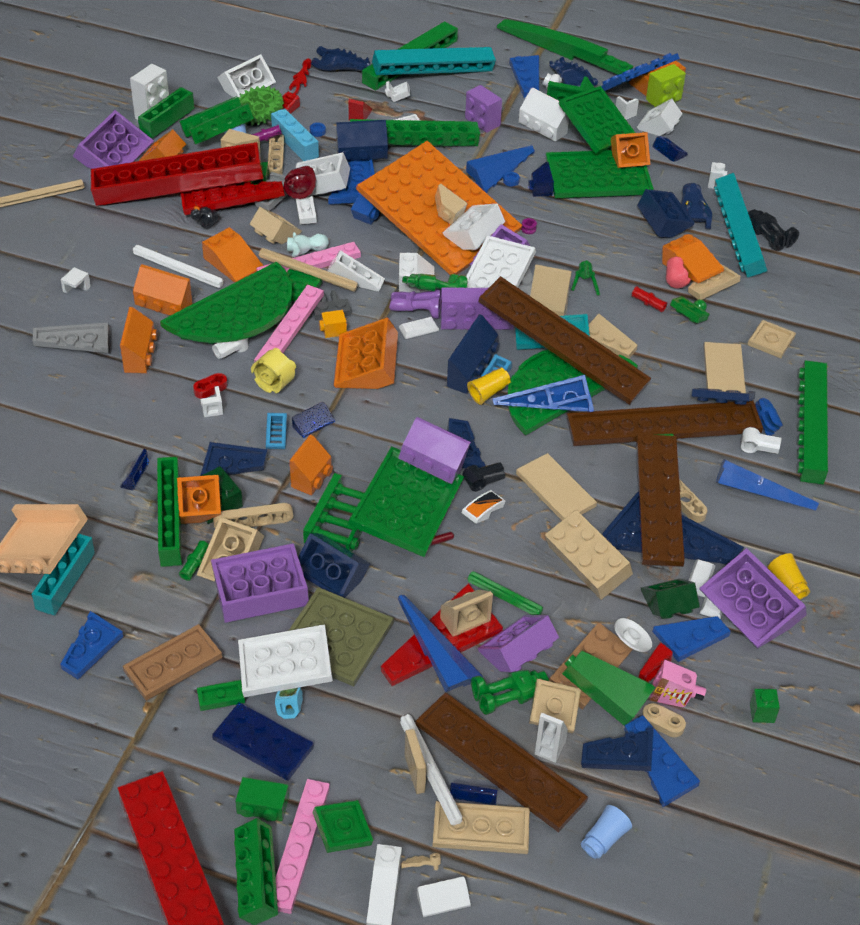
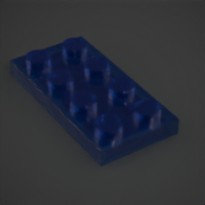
[212,702,314,781]

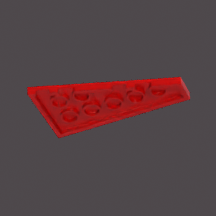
[180,181,285,215]
[381,583,503,686]

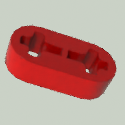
[193,373,228,399]

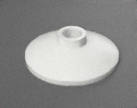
[614,618,652,652]

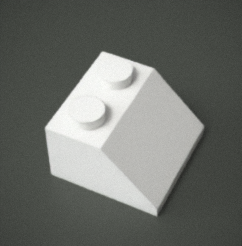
[637,99,683,136]
[399,253,434,293]

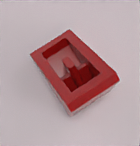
[348,98,372,121]

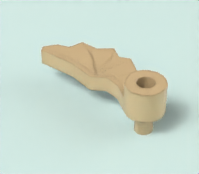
[401,853,441,870]

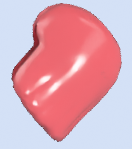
[666,257,691,289]

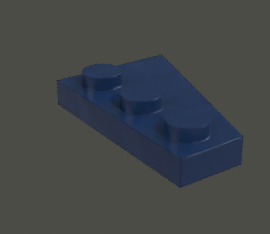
[692,388,755,404]
[447,418,486,469]
[201,442,268,476]
[581,727,654,771]

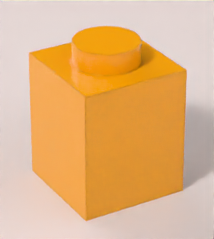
[319,310,347,338]

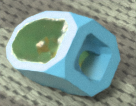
[275,687,303,719]

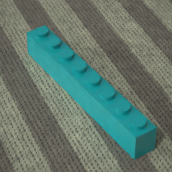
[372,47,496,75]
[714,173,768,278]

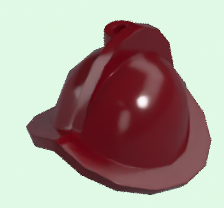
[283,166,316,199]

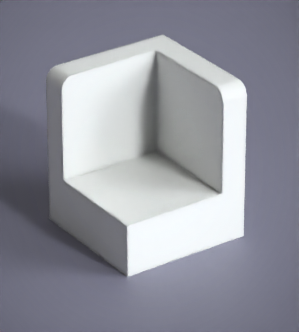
[616,96,639,120]
[61,267,91,293]
[201,386,223,417]

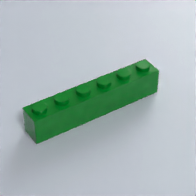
[157,457,182,567]

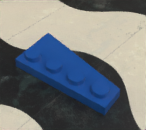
[509,55,539,98]
[624,715,700,807]

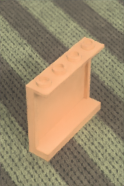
[0,504,88,574]

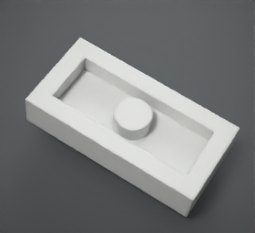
[296,196,317,224]

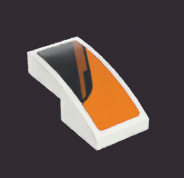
[461,490,505,524]

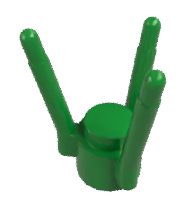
[571,260,600,295]

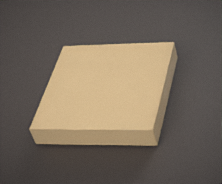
[748,320,796,358]
[529,679,581,733]
[405,729,426,794]

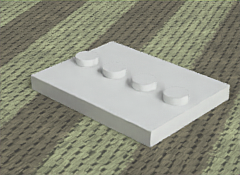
[466,235,536,288]
[238,625,333,697]

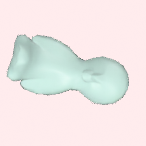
[287,232,329,258]

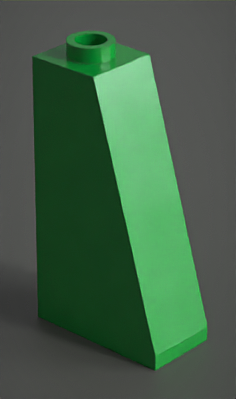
[562,651,656,726]

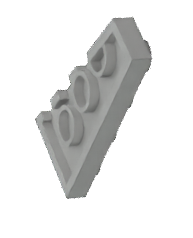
[32,323,109,353]

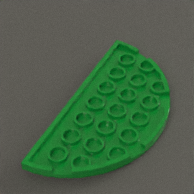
[160,262,292,344]
[507,349,638,436]

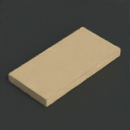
[704,342,746,393]
[516,453,597,521]
[432,801,529,854]

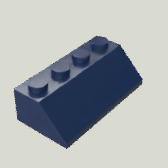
[447,314,500,394]

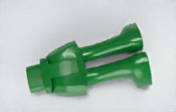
[402,274,468,292]
[471,670,549,715]

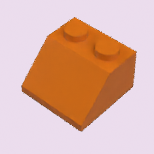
[139,129,186,161]
[290,435,333,496]
[177,475,221,524]

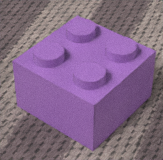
[465,85,502,133]

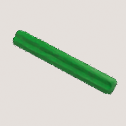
[468,571,543,615]

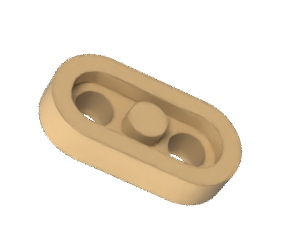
[642,703,686,737]

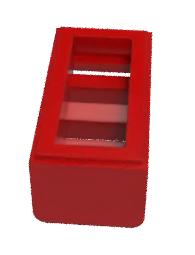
[280,91,300,114]
[639,643,673,683]

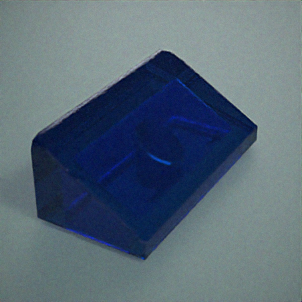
[652,136,688,162]
[292,402,335,438]
[120,449,149,491]
[450,783,498,805]

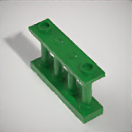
[179,96,254,145]
[303,473,364,552]

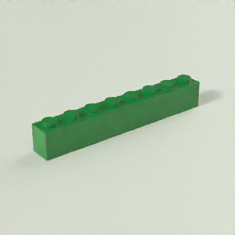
[362,21,458,91]
[797,360,828,485]

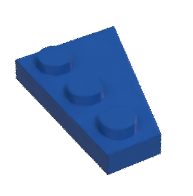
[60,611,123,680]
[652,616,731,662]

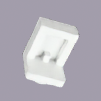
[385,81,410,102]

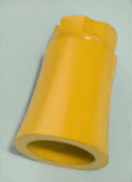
[467,367,511,405]
[768,553,810,600]

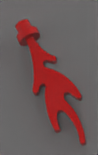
[289,58,312,95]

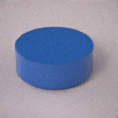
[310,122,326,137]
[503,172,520,187]

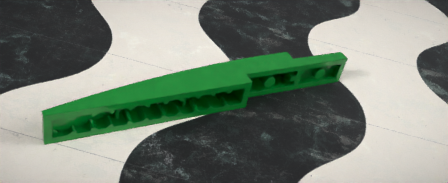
[497,19,633,75]

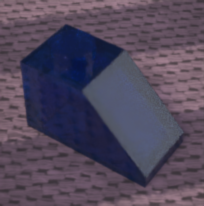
[528,162,554,197]

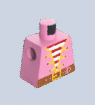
[649,660,706,707]

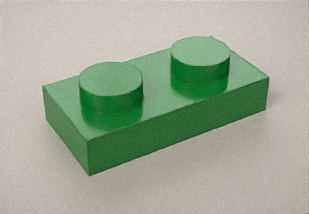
[197,680,245,711]

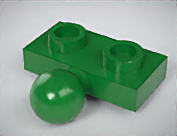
[670,296,710,323]

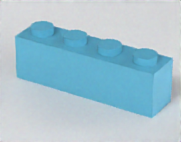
[271,109,319,161]

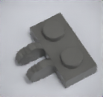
[313,290,351,320]

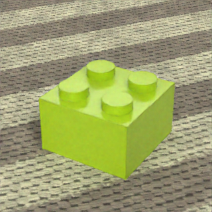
[646,64,686,107]

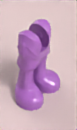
[389,290,441,319]

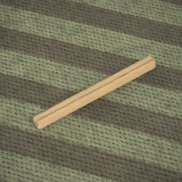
[0,179,84,208]
[259,248,358,292]

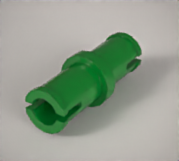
[179,541,209,581]

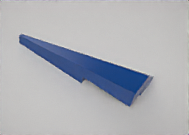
[466,145,535,193]
[492,375,594,412]
[716,459,819,510]
[398,595,483,692]

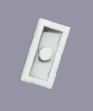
[417,877,471,917]

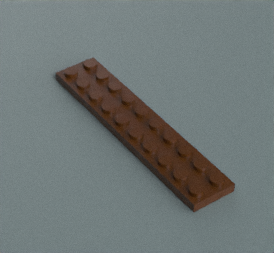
[478,276,651,405]
[566,400,763,446]

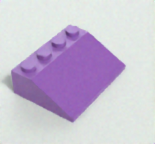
[73,110,154,169]
[211,543,309,623]
[699,548,807,649]

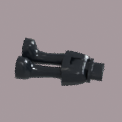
[748,209,799,251]

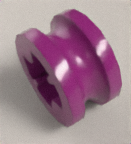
[521,218,537,234]

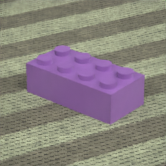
[440,288,513,330]

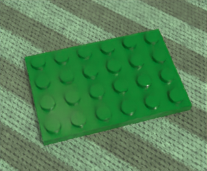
[545,150,654,198]
[348,446,464,557]

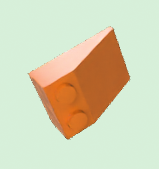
[202,227,263,282]
[662,234,724,283]

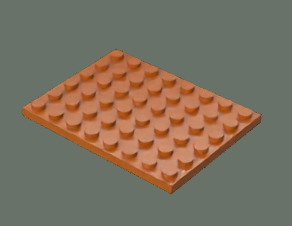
[356,141,523,275]

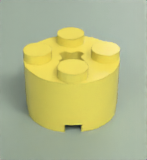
[251,348,296,393]

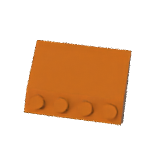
[334,317,398,389]

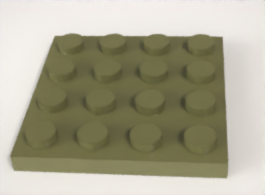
[288,587,394,687]

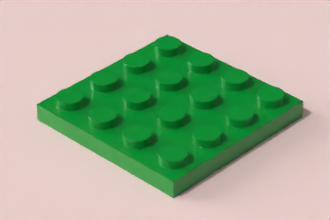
[558,86,636,154]

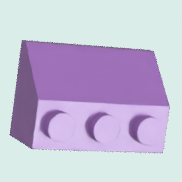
[398,417,471,484]
[477,615,559,673]

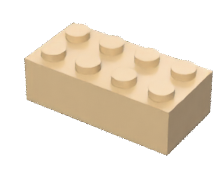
[545,510,633,600]

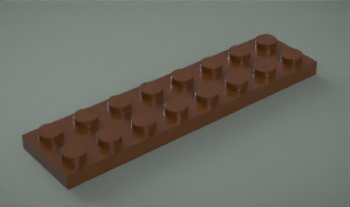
[636,434,685,567]
[416,692,588,833]

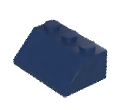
[336,120,388,161]
[637,189,694,238]
[298,533,370,598]

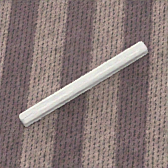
[133,245,224,288]
[400,714,462,826]

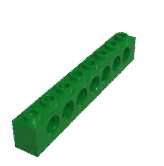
[350,119,480,146]

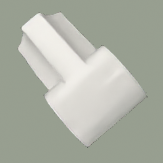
[212,338,248,359]
[741,427,781,454]

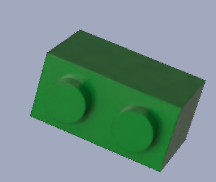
[235,777,289,821]

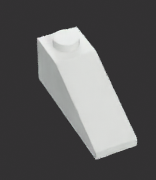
[327,250,385,292]
[535,713,568,763]
[366,844,402,925]

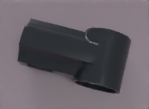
[462,462,505,492]

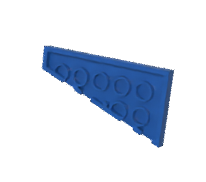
[601,53,680,91]
[328,159,375,204]

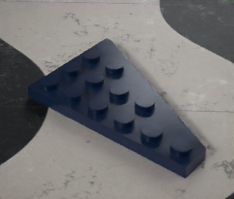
[602,492,744,564]

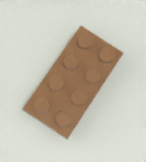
[548,622,633,710]
[123,624,222,701]

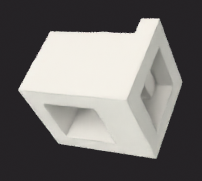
[708,162,727,189]

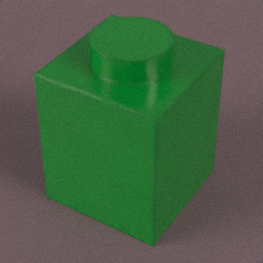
[750,689,780,723]

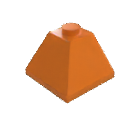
[611,132,651,168]

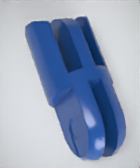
[755,398,783,436]

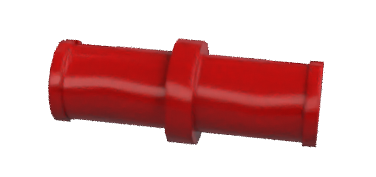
[631,286,668,312]

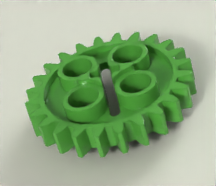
[239,85,284,126]

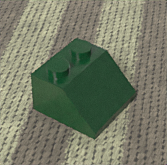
[202,466,243,524]
[641,579,700,619]

